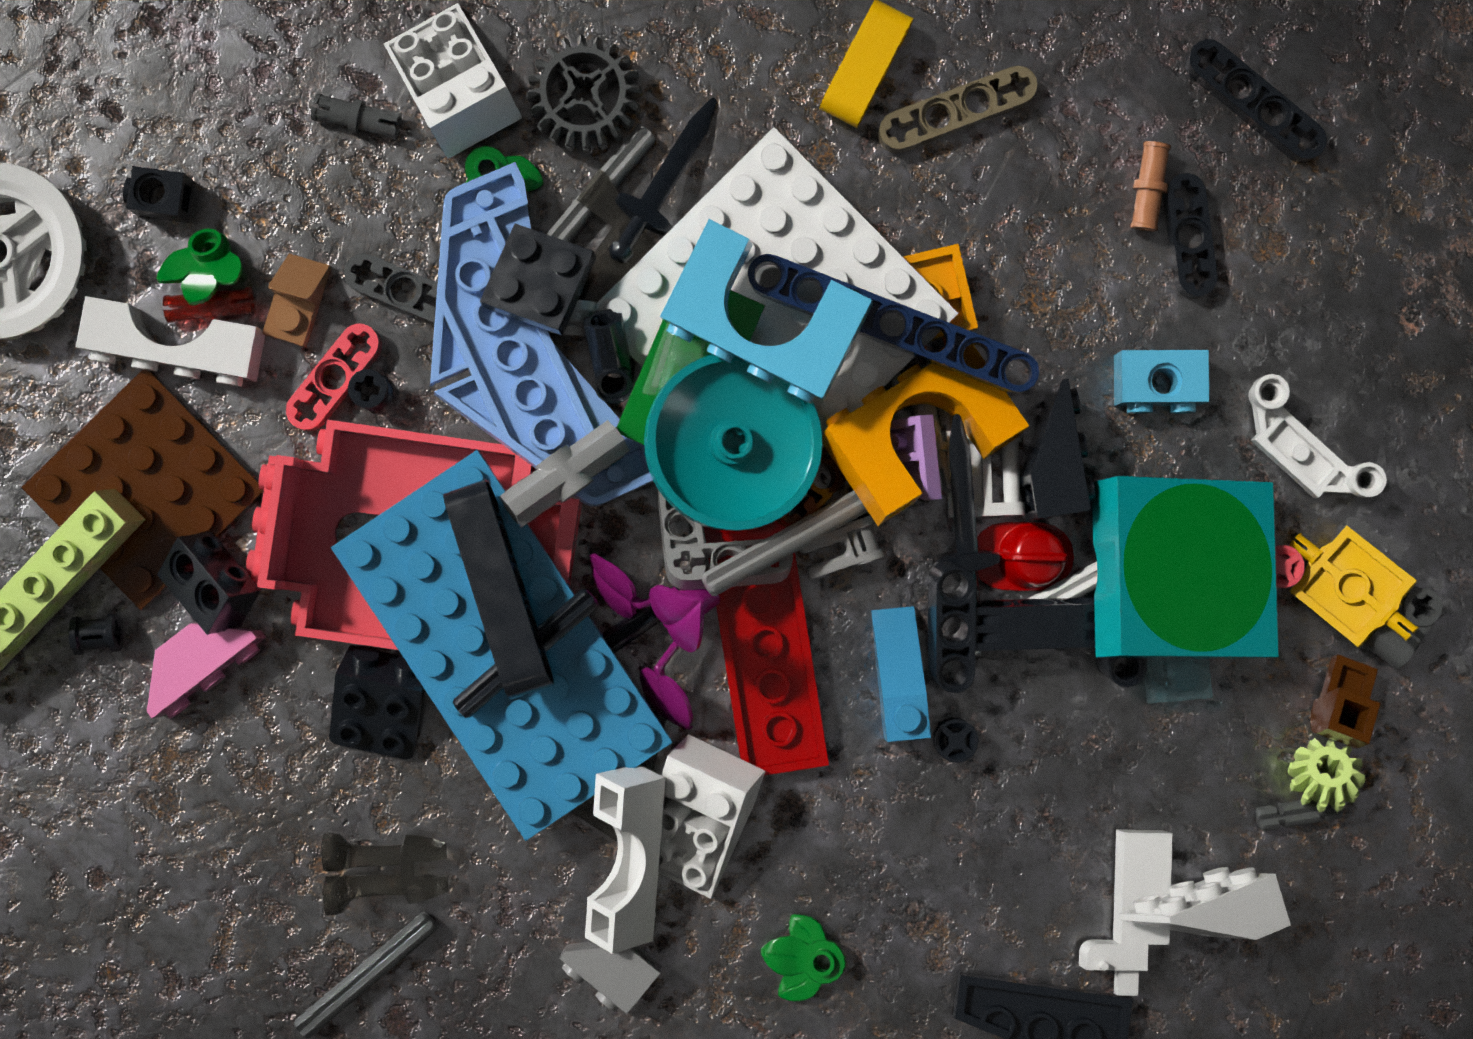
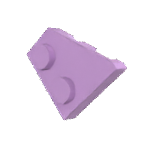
[890,415,942,501]

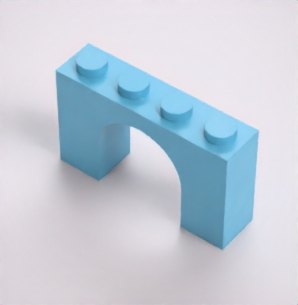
[660,219,873,404]

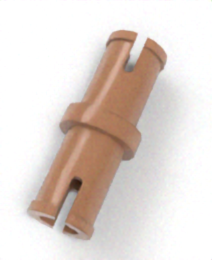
[1130,141,1171,232]

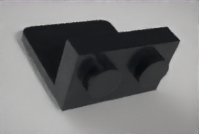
[329,645,426,760]

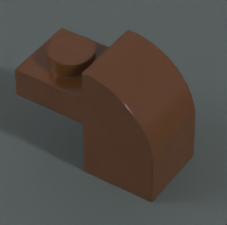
[1310,654,1381,749]

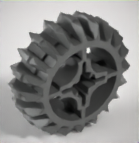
[526,35,643,153]

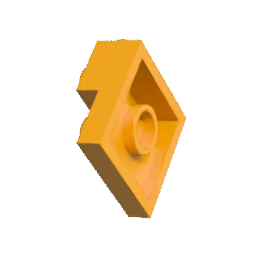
[903,244,978,350]

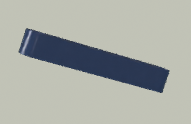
[748,254,1039,394]

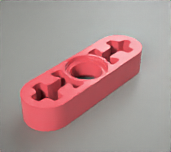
[286,324,382,431]

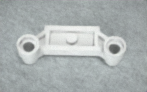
[1248,374,1387,498]

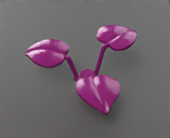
[589,553,720,730]

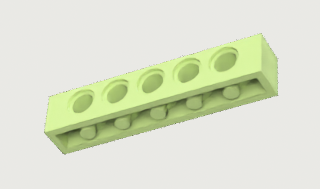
[0,489,146,671]

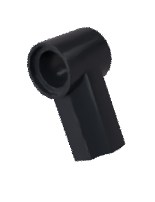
[584,309,634,404]

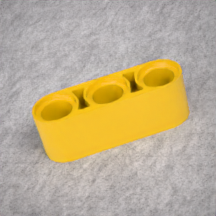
[819,0,914,128]

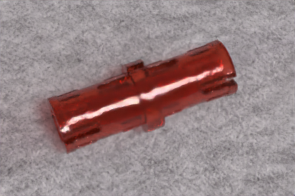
[163,287,256,323]

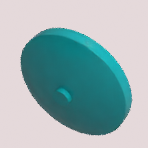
[644,355,822,531]

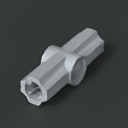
[499,420,630,528]

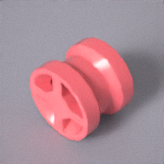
[1275,545,1305,588]

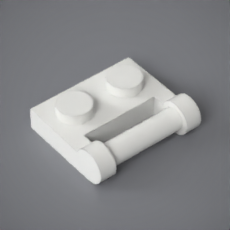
[945,431,1026,518]

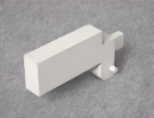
[1079,829,1173,996]

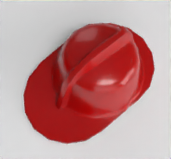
[977,522,1074,591]

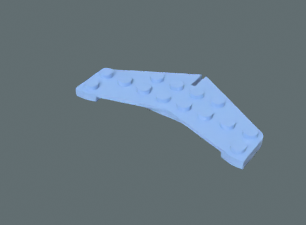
[430,162,653,506]

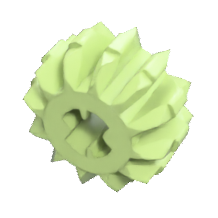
[1287,738,1365,813]

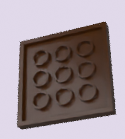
[21,370,264,610]

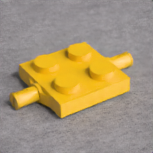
[1289,525,1419,648]

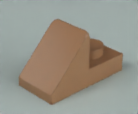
[262,253,331,348]

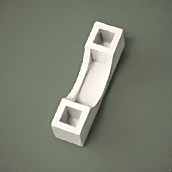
[76,296,265,387]
[585,765,665,954]

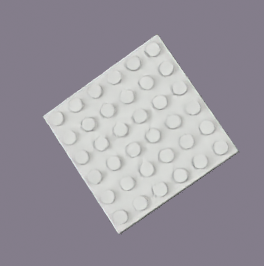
[592,127,958,447]

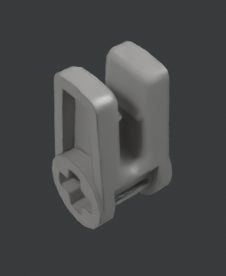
[799,516,887,580]

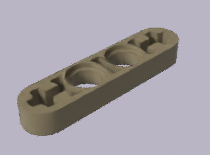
[878,65,1038,154]

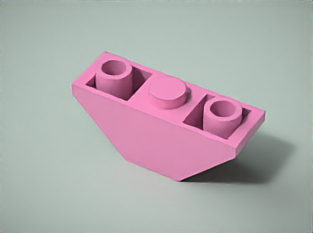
[147,623,266,719]

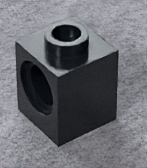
[123,166,195,223]

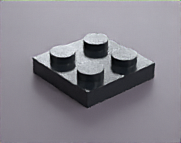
[480,223,597,335]

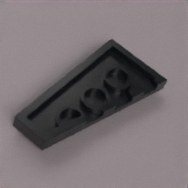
[953,972,1133,1039]

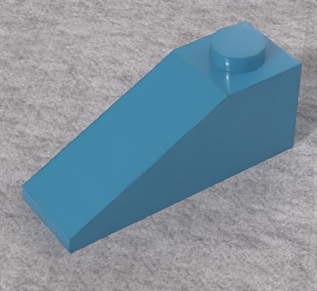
[871,606,931,742]

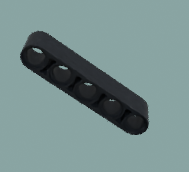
[443,479,554,700]

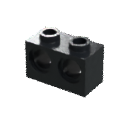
[157,531,261,635]

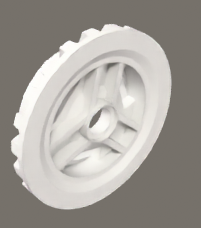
[0,163,87,340]

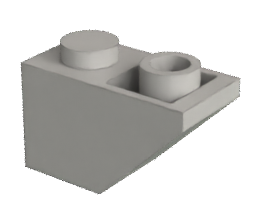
[559,942,662,1014]

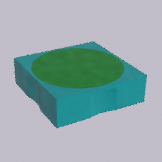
[1092,476,1279,659]

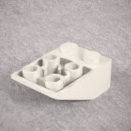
[384,3,522,159]
[658,734,765,899]
[1119,867,1291,940]

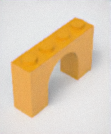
[822,345,1029,526]

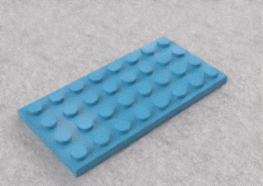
[330,450,673,841]

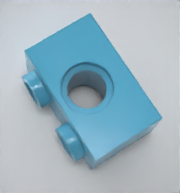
[1114,350,1209,414]

